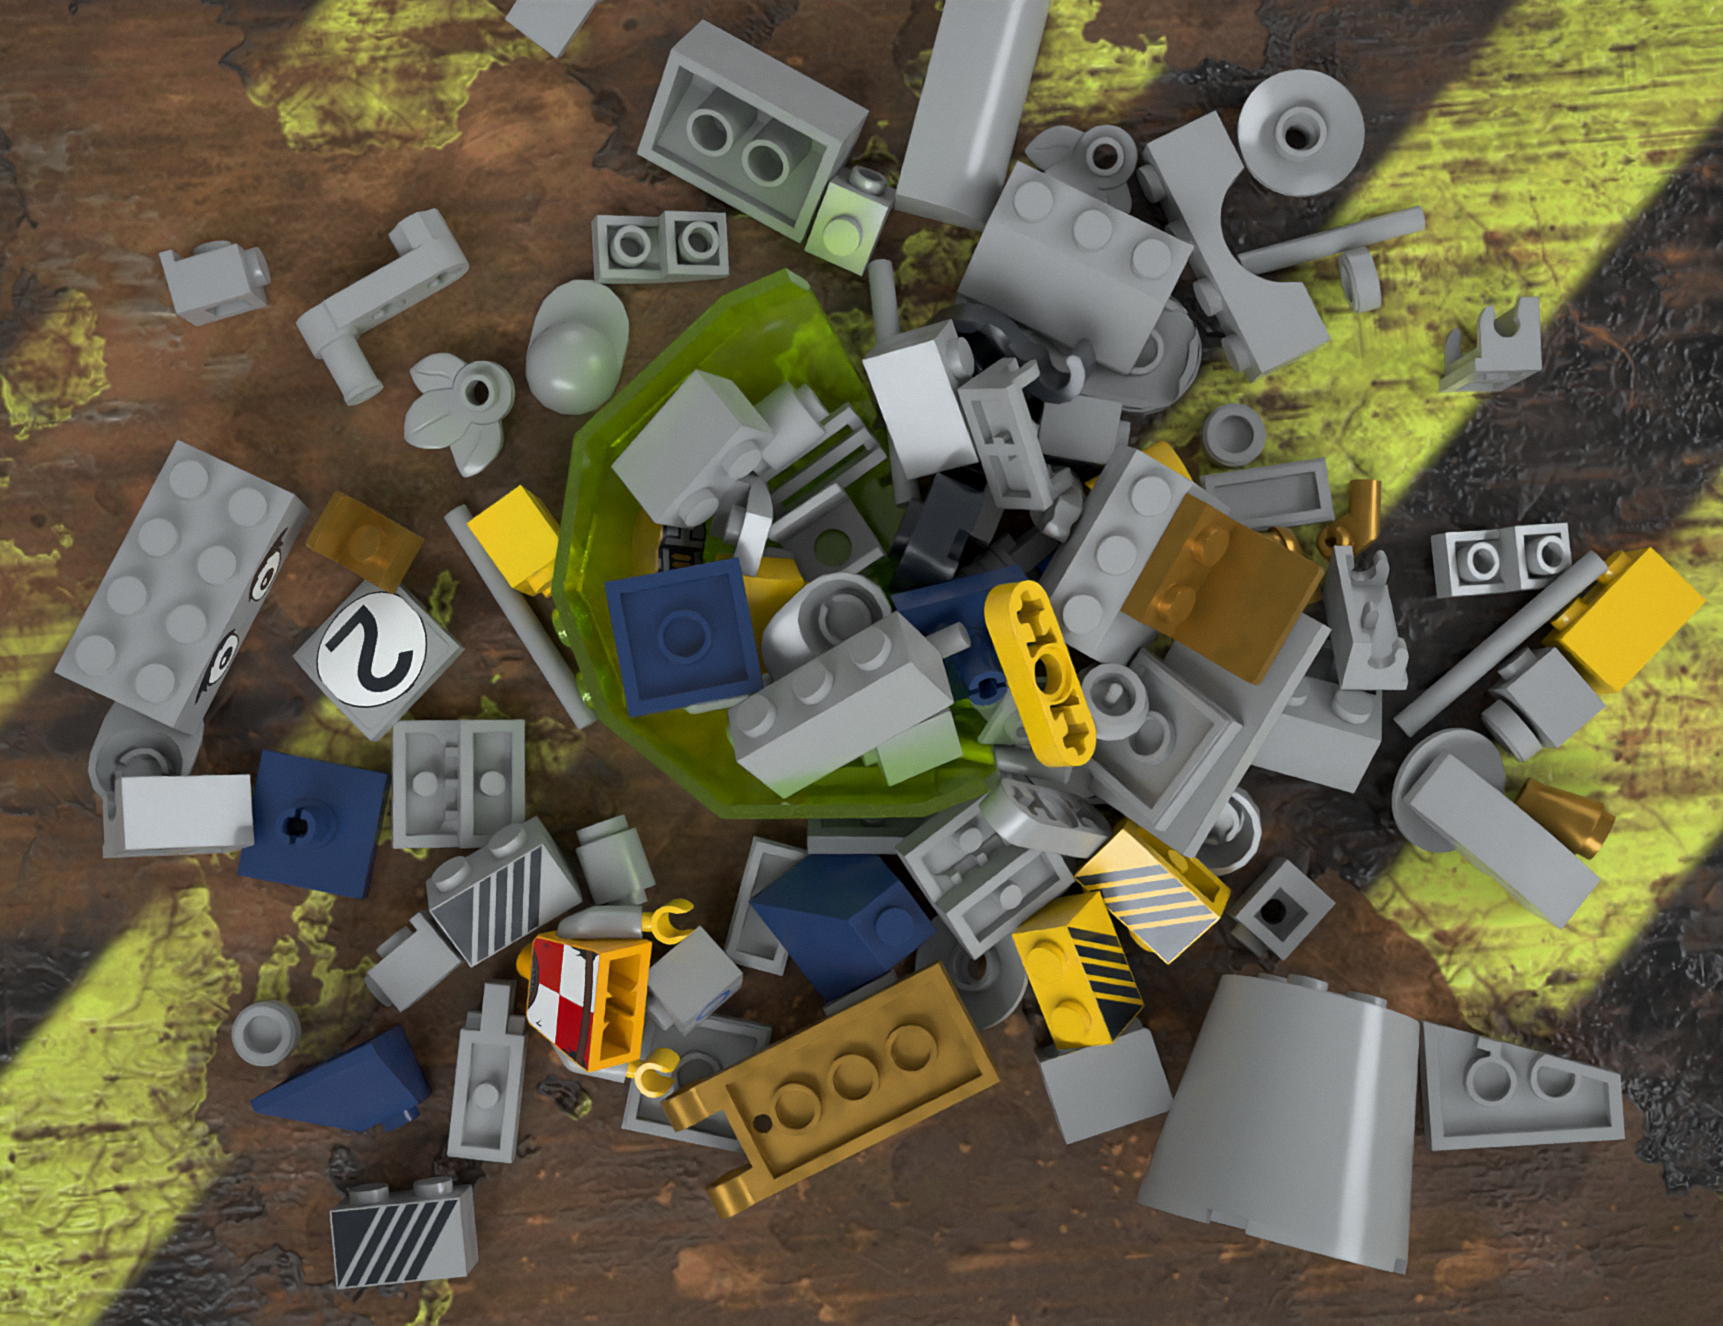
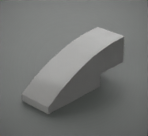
[1402,749,1601,930]

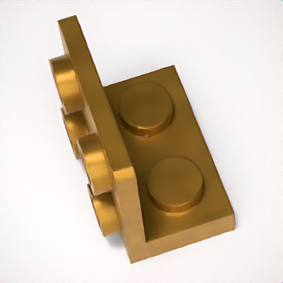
[1120,493,1325,686]

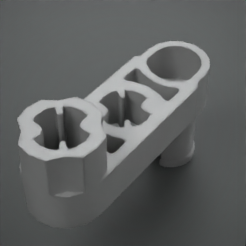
[296,208,470,406]

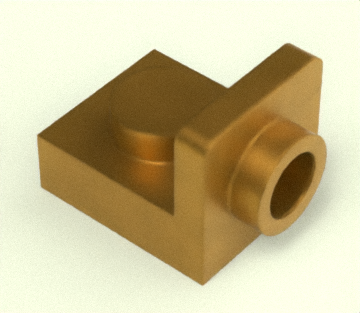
[306,491,425,595]

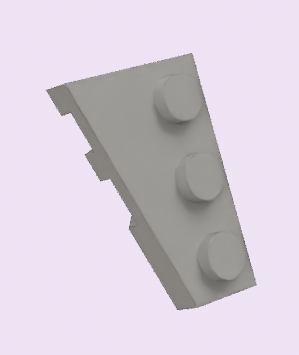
[1417,1018,1625,1151]

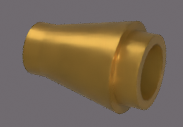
[1513,777,1616,860]

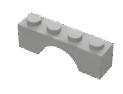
[1136,110,1331,384]

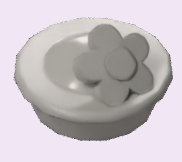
[1077,662,1149,741]

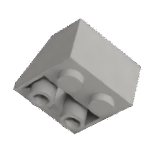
[1250,639,1382,793]

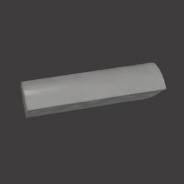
[894,0,1052,232]

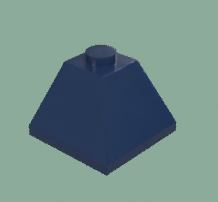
[748,854,938,1003]
[250,1024,433,1133]

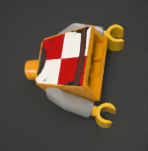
[516,898,694,1098]

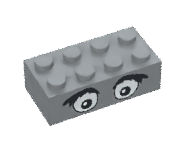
[54,440,311,736]

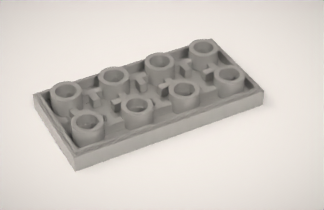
[1087,612,1332,859]

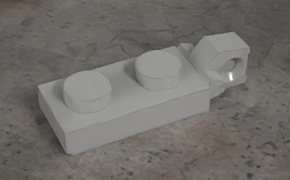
[447,978,529,1163]

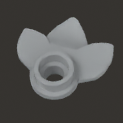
[1025,125,1138,214]
[404,353,515,477]

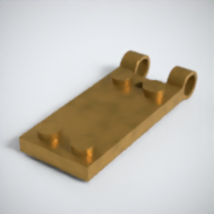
[660,959,1002,1219]

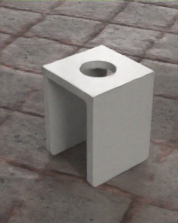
[768,483,891,583]
[1033,1017,1173,1144]

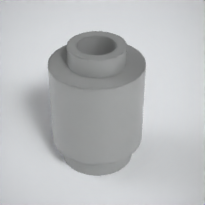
[753,381,829,476]
[575,814,656,906]

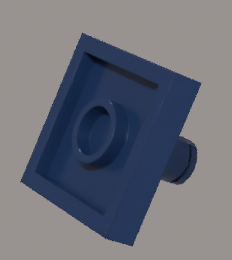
[604,557,764,718]
[890,564,1031,706]
[237,749,391,899]

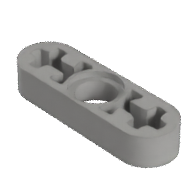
[979,778,1112,859]

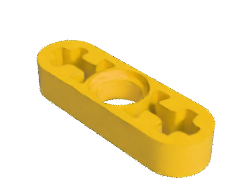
[984,580,1096,768]

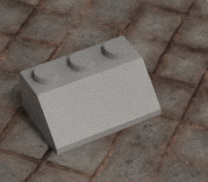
[637,20,869,244]
[957,161,1194,377]
[1038,443,1231,667]

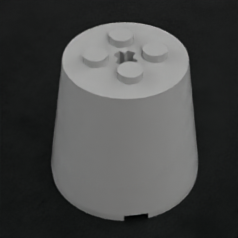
[1136,973,1420,1275]

